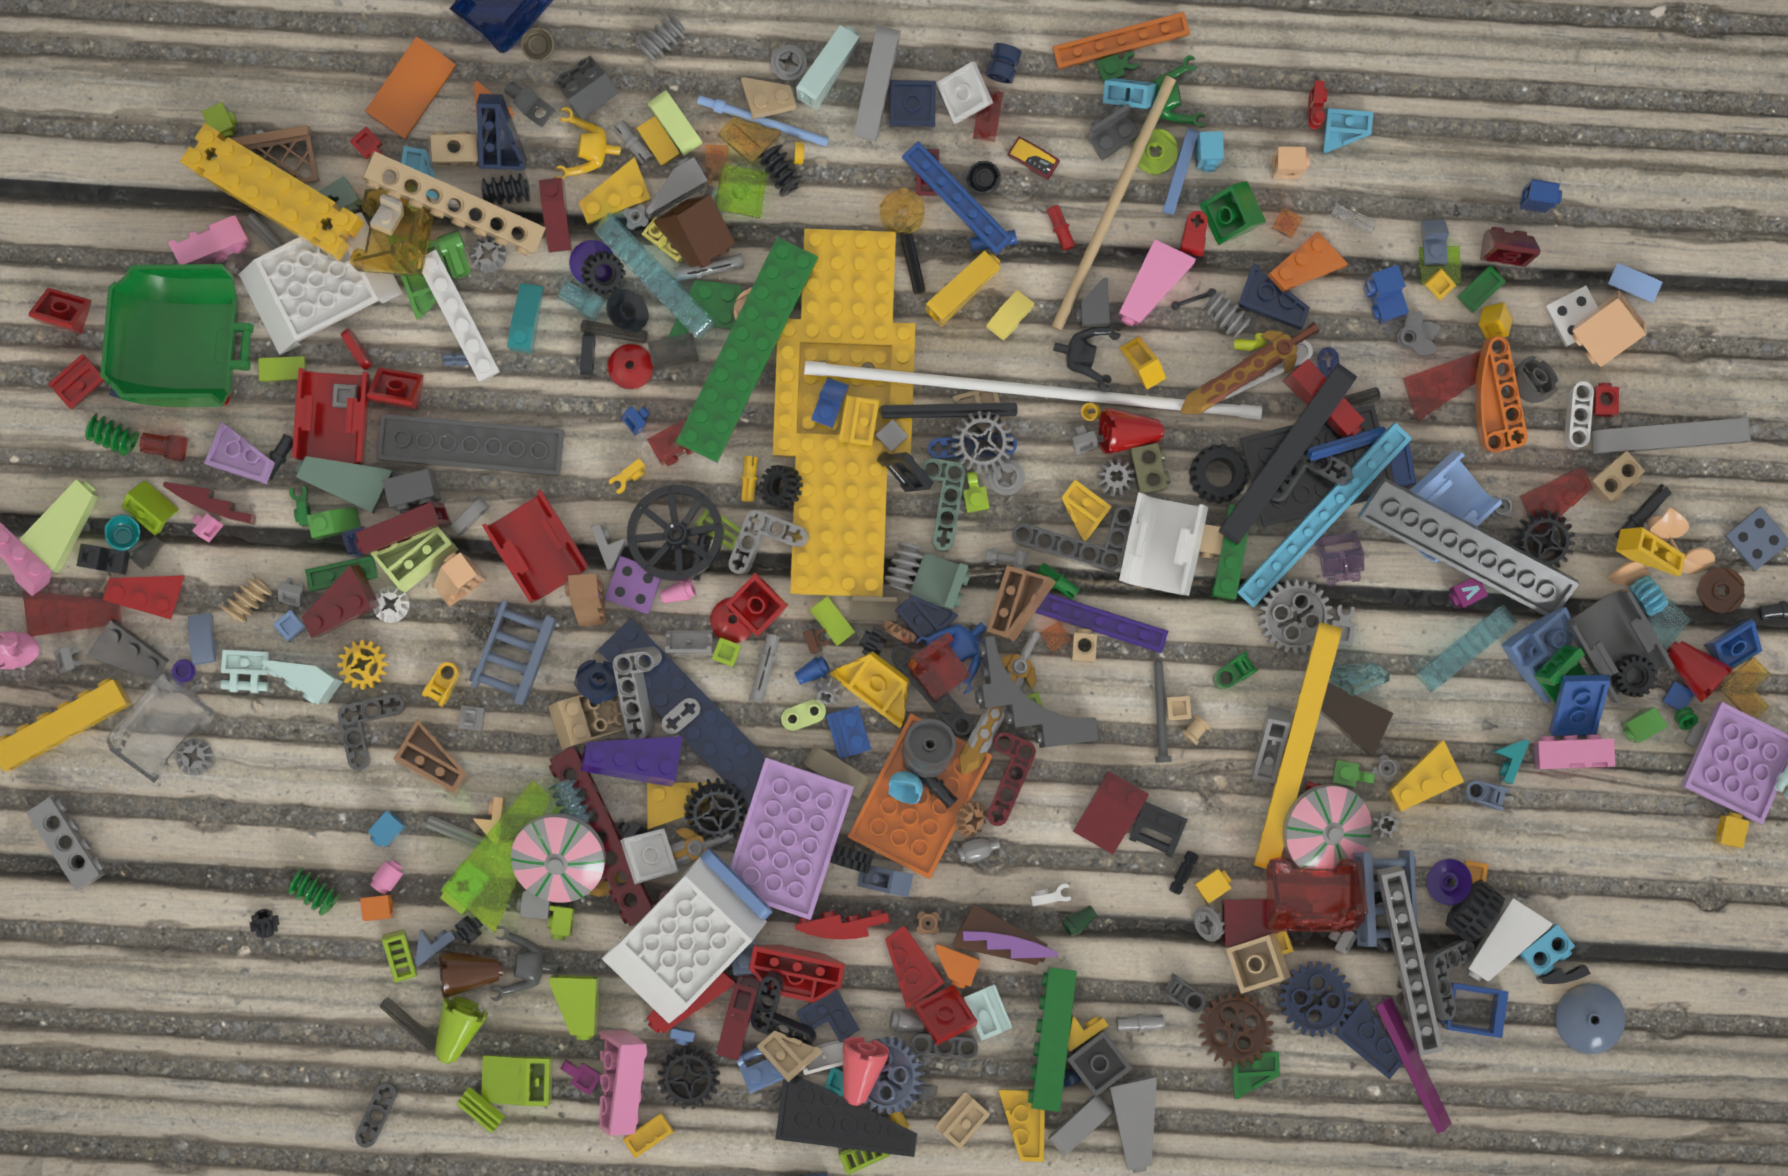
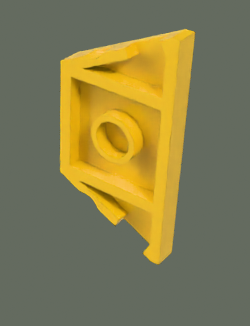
[829,651,910,728]

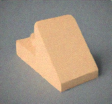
[473,797,506,844]

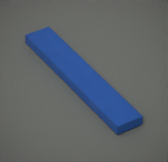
[902,141,1013,255]

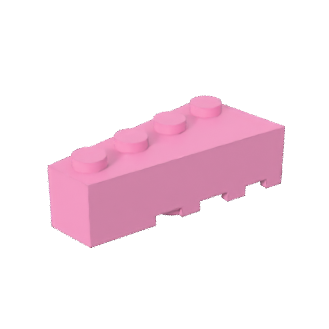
[600,1029,647,1136]

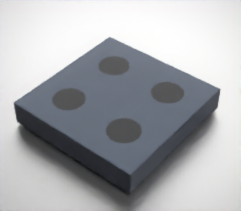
[1724,507,1788,571]

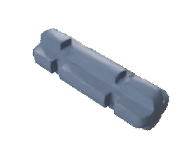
[443,353,470,366]

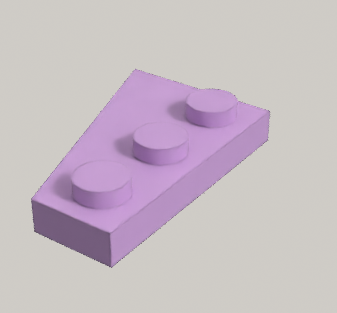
[204,421,275,484]

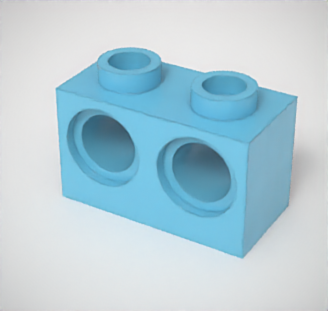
[1103,78,1157,109]
[1195,131,1224,172]
[1519,923,1575,975]

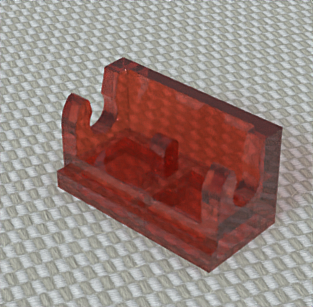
[973,91,1003,142]

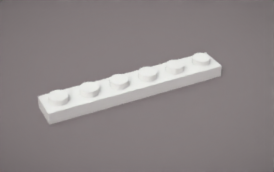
[416,250,500,382]

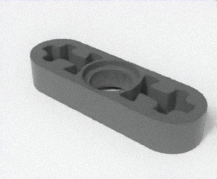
[355,1082,398,1148]

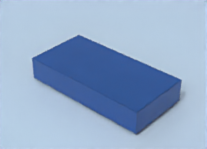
[1390,443,1416,487]

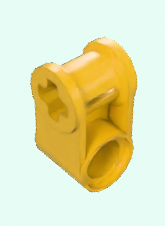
[422,662,461,707]

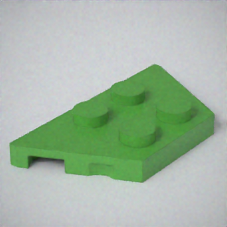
[387,235,451,320]

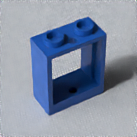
[1440,982,1509,1038]

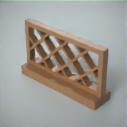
[228,125,319,196]

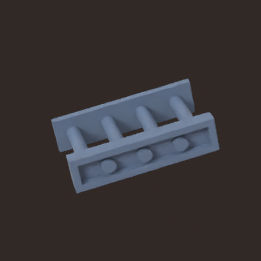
[469,600,557,706]
[1353,850,1420,947]

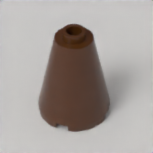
[439,951,503,998]

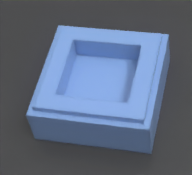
[273,610,306,642]

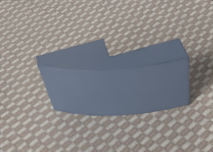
[188,613,217,665]

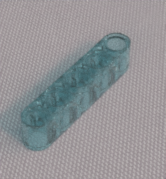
[1416,604,1518,692]

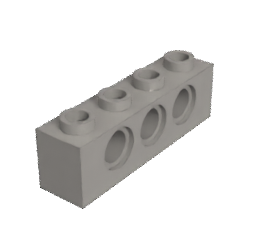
[26,797,105,890]

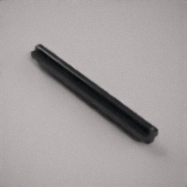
[881,403,1018,419]

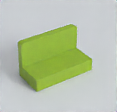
[121,481,179,536]

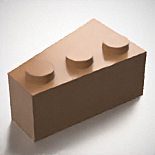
[986,565,1056,641]
[565,573,607,627]
[393,719,467,797]

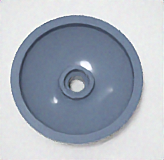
[1555,983,1626,1054]

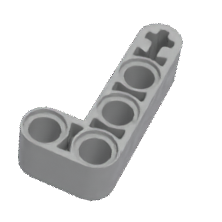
[613,646,662,739]

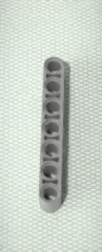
[1591,418,1751,455]

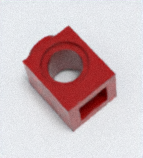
[1592,383,1619,417]

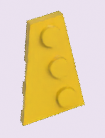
[998,1089,1045,1162]

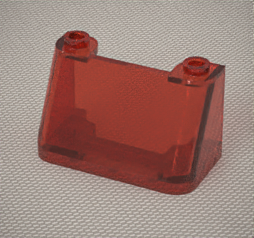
[1266,858,1368,932]

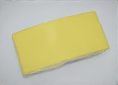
[642,216,684,264]
[986,290,1035,341]

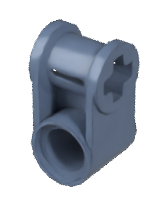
[1461,780,1509,811]

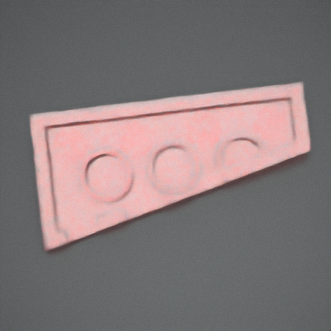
[1402,350,1481,421]
[22,591,122,637]

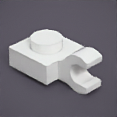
[1030,884,1071,906]

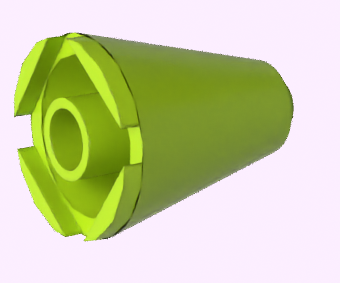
[435,996,488,1064]

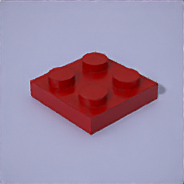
[913,985,978,1045]

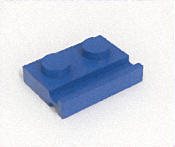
[826,705,871,759]

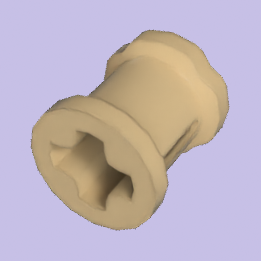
[1181,714,1211,745]

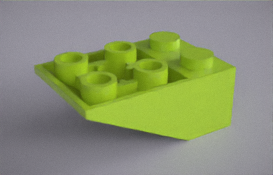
[481,1055,553,1106]

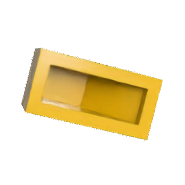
[1119,336,1166,390]

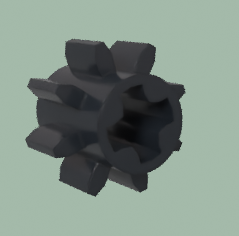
[859,628,887,656]
[249,909,280,938]
[454,915,483,944]

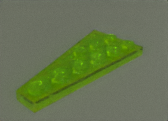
[442,780,551,933]

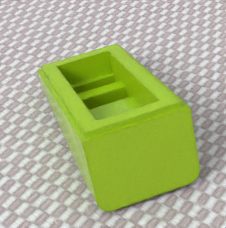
[382,929,417,983]
[838,1149,890,1175]

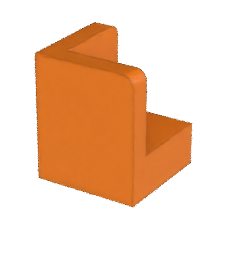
[360,894,394,921]

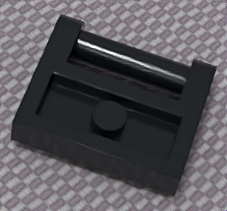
[877,451,934,492]
[1129,801,1188,858]

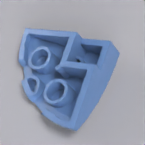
[1501,607,1571,703]

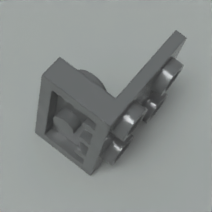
[1087,104,1139,161]

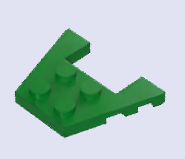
[665,280,742,348]

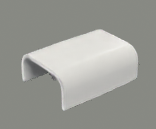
[1119,492,1208,596]

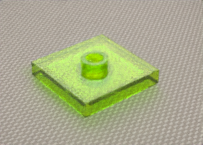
[716,164,767,218]

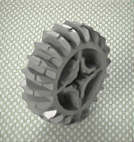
[952,411,1014,474]

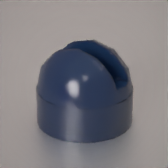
[1063,1069,1082,1088]

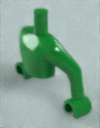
[1152,55,1207,129]

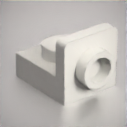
[370,194,404,236]

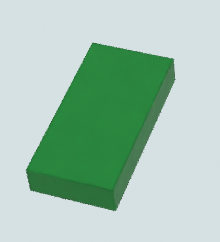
[1457,265,1506,313]

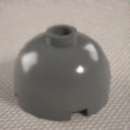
[1514,356,1558,403]

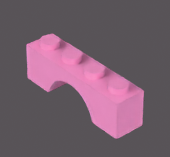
[0,523,52,596]

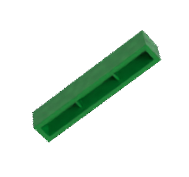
[1027,967,1077,1112]

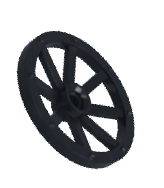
[627,485,724,581]

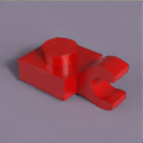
[349,126,385,160]

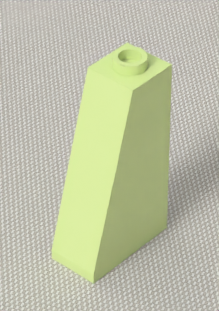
[19,479,99,573]

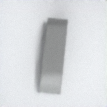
[450,498,489,537]
[662,698,701,734]

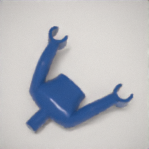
[915,622,987,694]

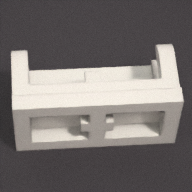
[803,1039,845,1075]

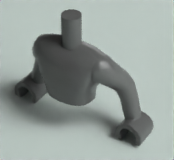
[490,925,558,1001]

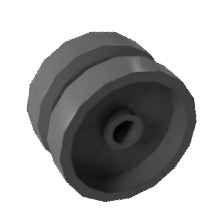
[902,719,956,778]

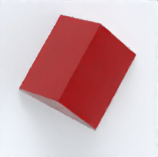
[29,288,91,334]
[367,367,424,410]
[726,573,788,637]

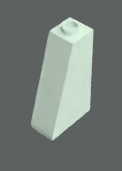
[796,25,860,111]

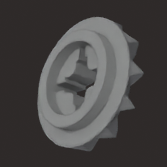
[771,45,807,81]
[469,236,507,273]
[988,459,1025,496]
[175,739,213,776]
[1194,904,1225,941]

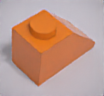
[935,943,980,989]

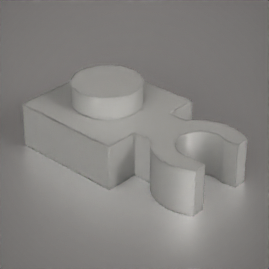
[1331,605,1355,647]

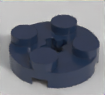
[574,660,618,704]

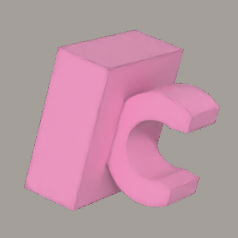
[192,513,224,542]

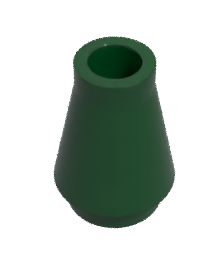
[1062,905,1097,937]

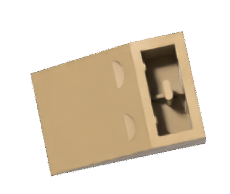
[548,694,626,750]

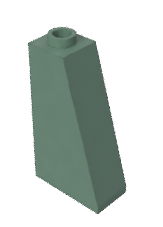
[295,456,394,514]

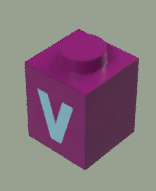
[1449,577,1488,609]

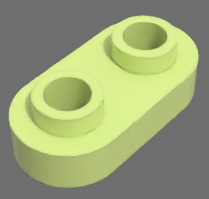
[781,700,826,731]

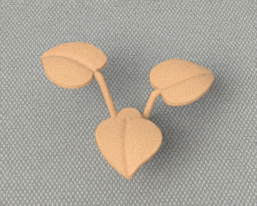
[1607,507,1715,586]

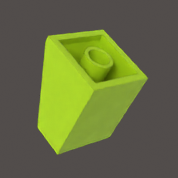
[549,975,601,1040]

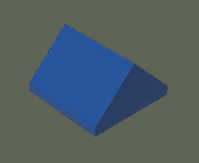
[1704,619,1762,669]

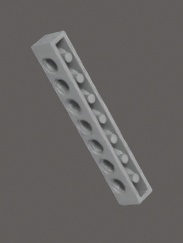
[1376,865,1443,1056]

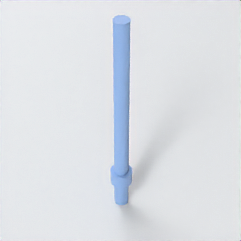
[697,95,829,147]

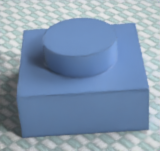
[670,1027,696,1045]

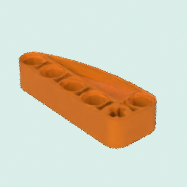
[1475,336,1528,452]

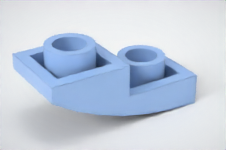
[1608,263,1663,303]

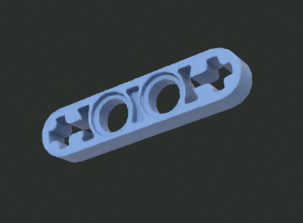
[1162,128,1199,215]
[700,848,773,920]

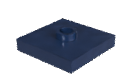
[890,80,936,127]

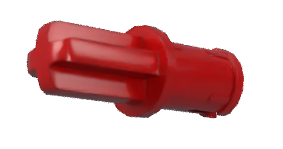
[1047,205,1076,251]

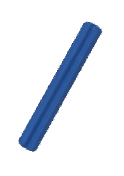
[1306,426,1386,461]

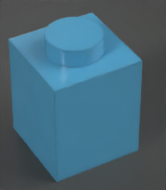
[368,811,407,847]

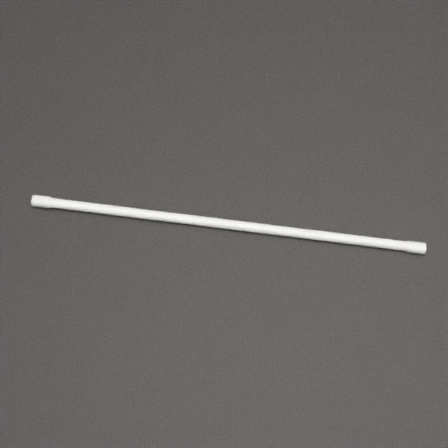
[804,361,1262,420]

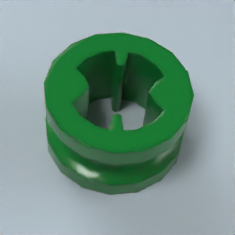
[1674,707,1698,730]

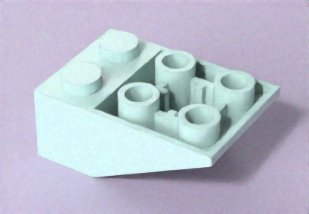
[261,660,343,705]

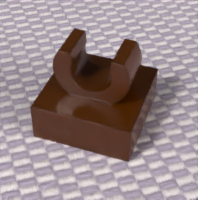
[803,628,831,654]

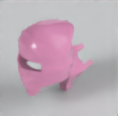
[0,631,40,670]

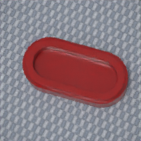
[341,328,373,370]

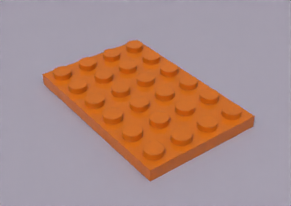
[848,713,993,879]

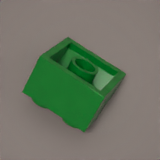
[1199,181,1266,245]

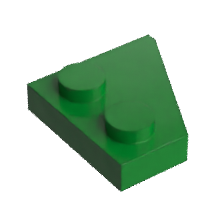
[1232,1051,1280,1099]

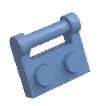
[737,1047,784,1094]

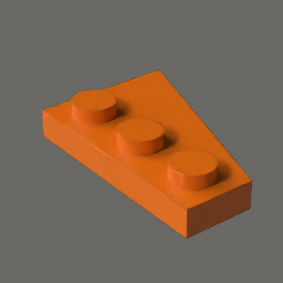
[1267,231,1349,292]

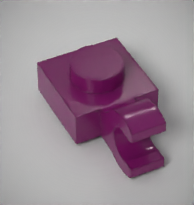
[560,1059,603,1096]

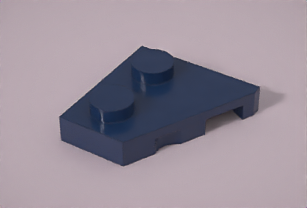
[894,595,958,645]

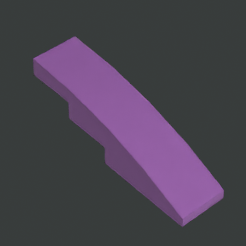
[963,930,1058,958]

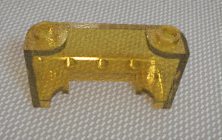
[350,180,434,276]

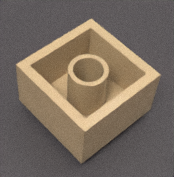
[1226,933,1291,994]

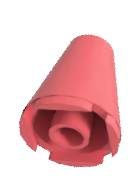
[843,1037,889,1106]

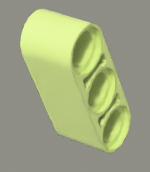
[647,90,703,156]

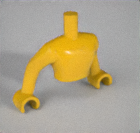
[554,107,621,180]

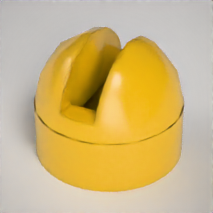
[1081,402,1101,421]

